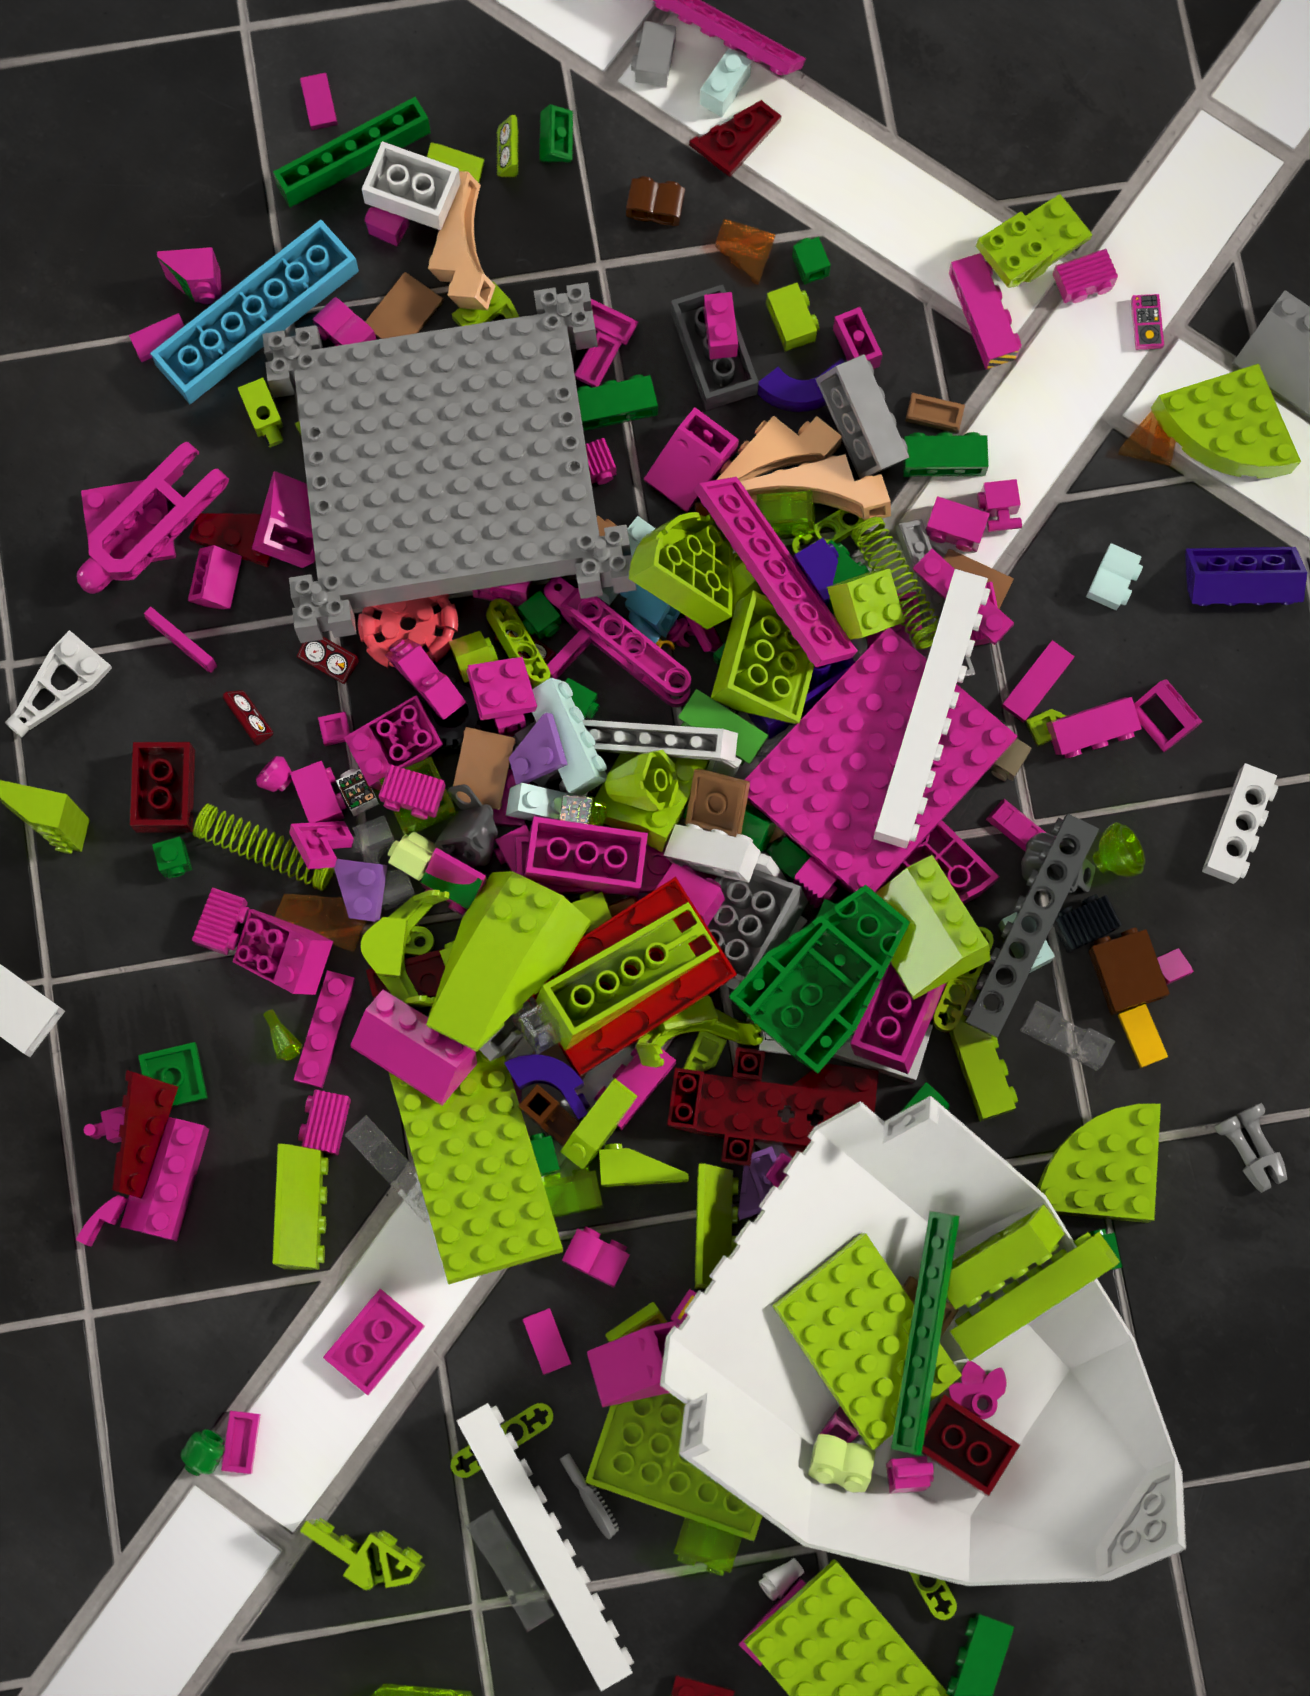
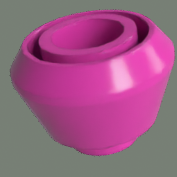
[256,756,292,792]

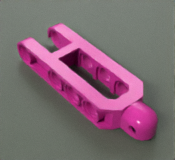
[77,442,229,594]
[544,577,691,708]

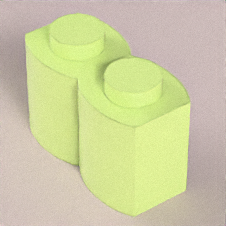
[388,832,443,880]
[808,1434,876,1492]

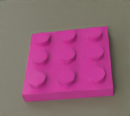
[81,480,176,562]

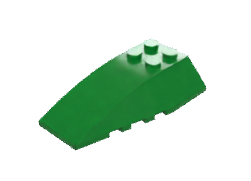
[729,885,910,1074]

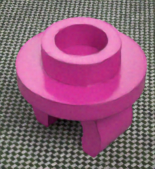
[667,618,695,647]

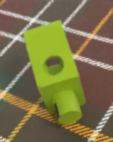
[238,378,284,447]

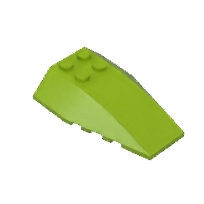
[426,871,591,1052]

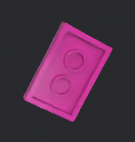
[323,1289,426,1396]

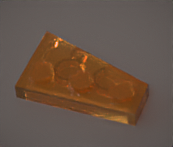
[275,894,367,953]

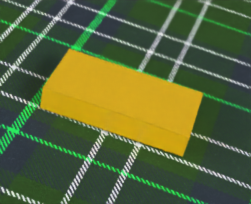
[1118,1004,1168,1068]

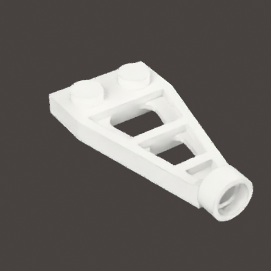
[5,630,112,738]

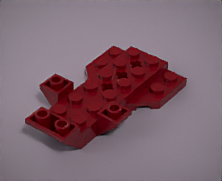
[667,1047,879,1166]

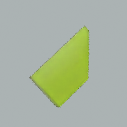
[1025,709,1066,747]
[683,1031,727,1072]

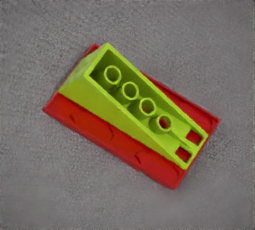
[530,876,737,1077]

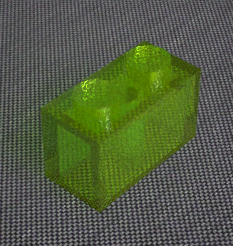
[757,491,815,537]
[543,1167,603,1218]
[673,1518,742,1576]

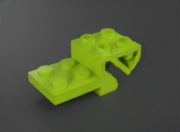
[975,194,1092,288]
[300,1518,425,1590]

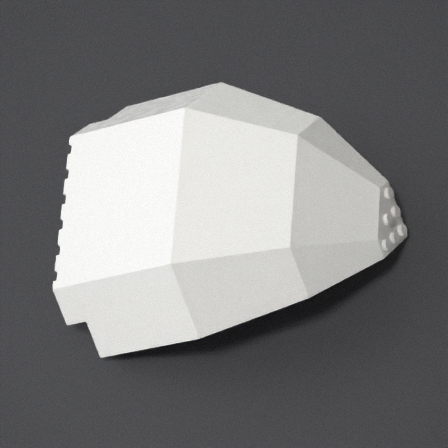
[660,1096,1186,1586]

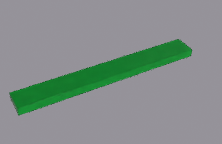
[891,1211,960,1455]

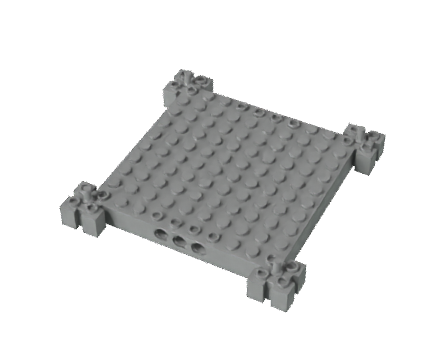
[262,282,637,643]

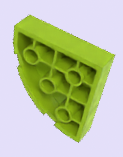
[1151,363,1301,478]
[629,512,733,629]
[1037,1104,1161,1223]

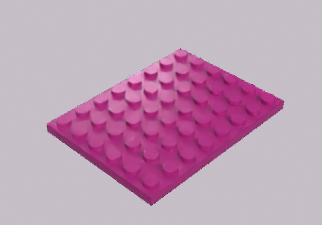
[745,628,1018,892]

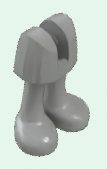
[1214,1103,1287,1193]

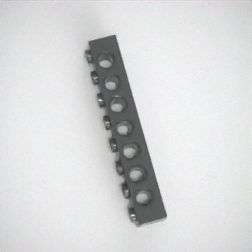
[962,814,1099,1038]

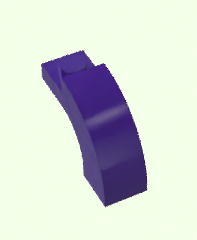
[758,359,844,412]
[504,1054,591,1122]

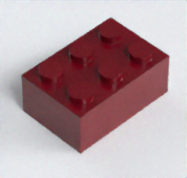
[130,742,195,833]
[922,1394,1020,1496]

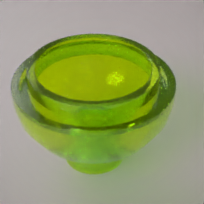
[1093,822,1145,877]

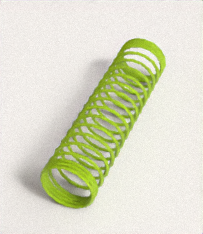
[851,517,939,649]
[193,803,335,891]

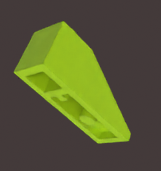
[560,1079,638,1170]
[599,1143,689,1187]

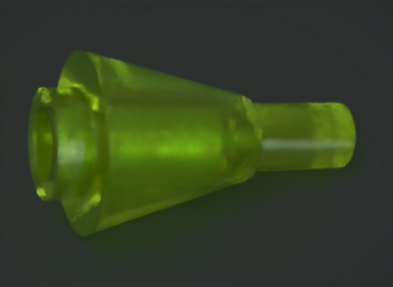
[263,1009,302,1061]

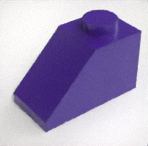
[794,538,839,606]

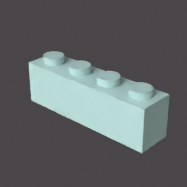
[532,678,607,796]

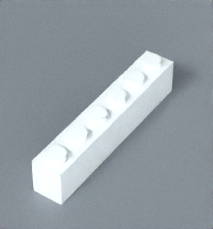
[583,720,738,762]

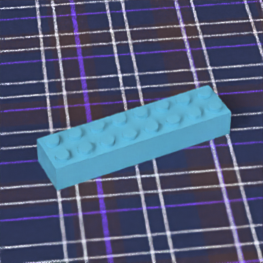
[150,220,359,404]

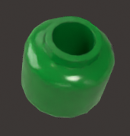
[181,1429,225,1476]

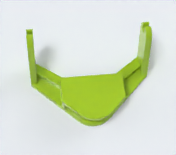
[361,890,450,1008]
[636,995,763,1068]

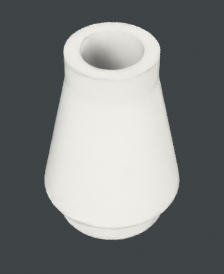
[759,1558,804,1601]

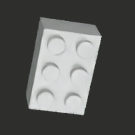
[362,142,460,230]

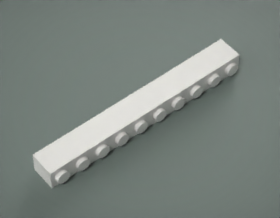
[873,569,990,849]
[457,1403,634,1691]

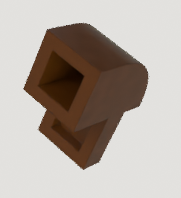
[518,1084,580,1147]

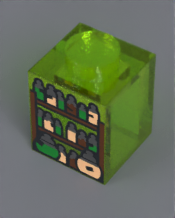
[559,795,607,826]

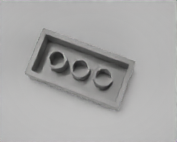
[816,354,909,479]

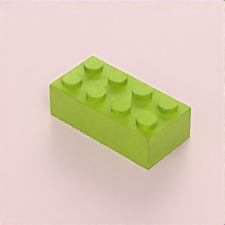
[947,1204,1065,1310]

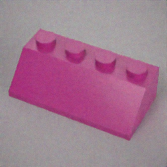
[351,989,478,1105]
[120,1117,209,1242]

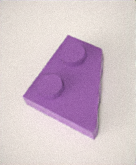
[509,713,568,785]
[334,859,388,922]
[738,1146,777,1221]

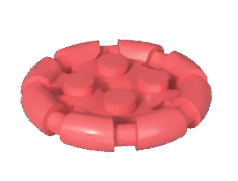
[358,594,458,668]

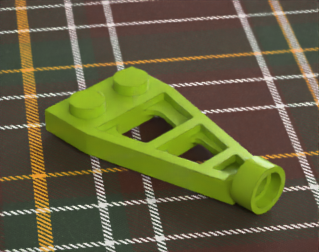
[452,281,519,326]

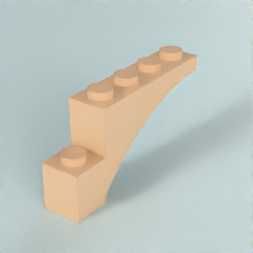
[428,171,495,310]
[711,416,842,482]
[741,454,891,521]

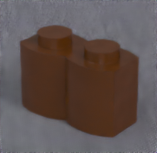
[626,176,685,226]

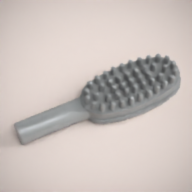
[559,1453,619,1539]

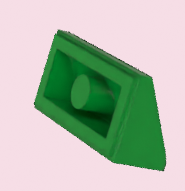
[539,104,573,162]

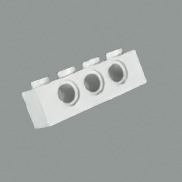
[1202,763,1278,884]

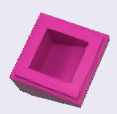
[1157,948,1194,985]
[819,1406,859,1443]

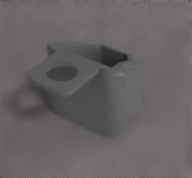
[435,784,498,868]
[1021,832,1095,893]

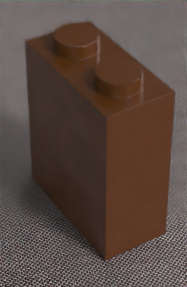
[1088,928,1170,1015]

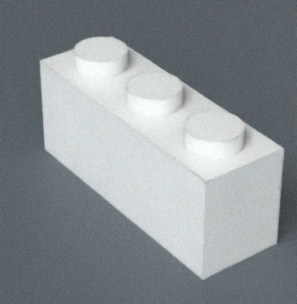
[664,823,761,883]

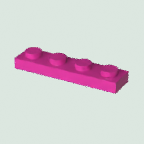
[913,549,1014,645]
[294,970,356,1089]

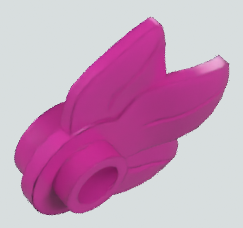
[948,1361,1007,1419]

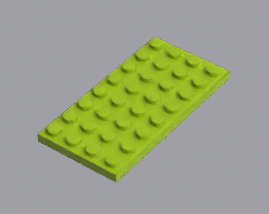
[389,1050,563,1285]

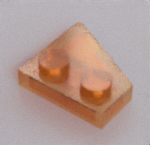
[715,218,775,285]
[1118,410,1176,466]

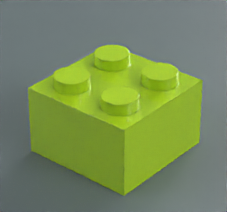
[827,568,905,640]

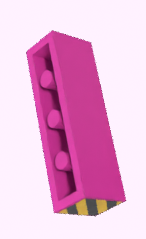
[948,253,1021,369]

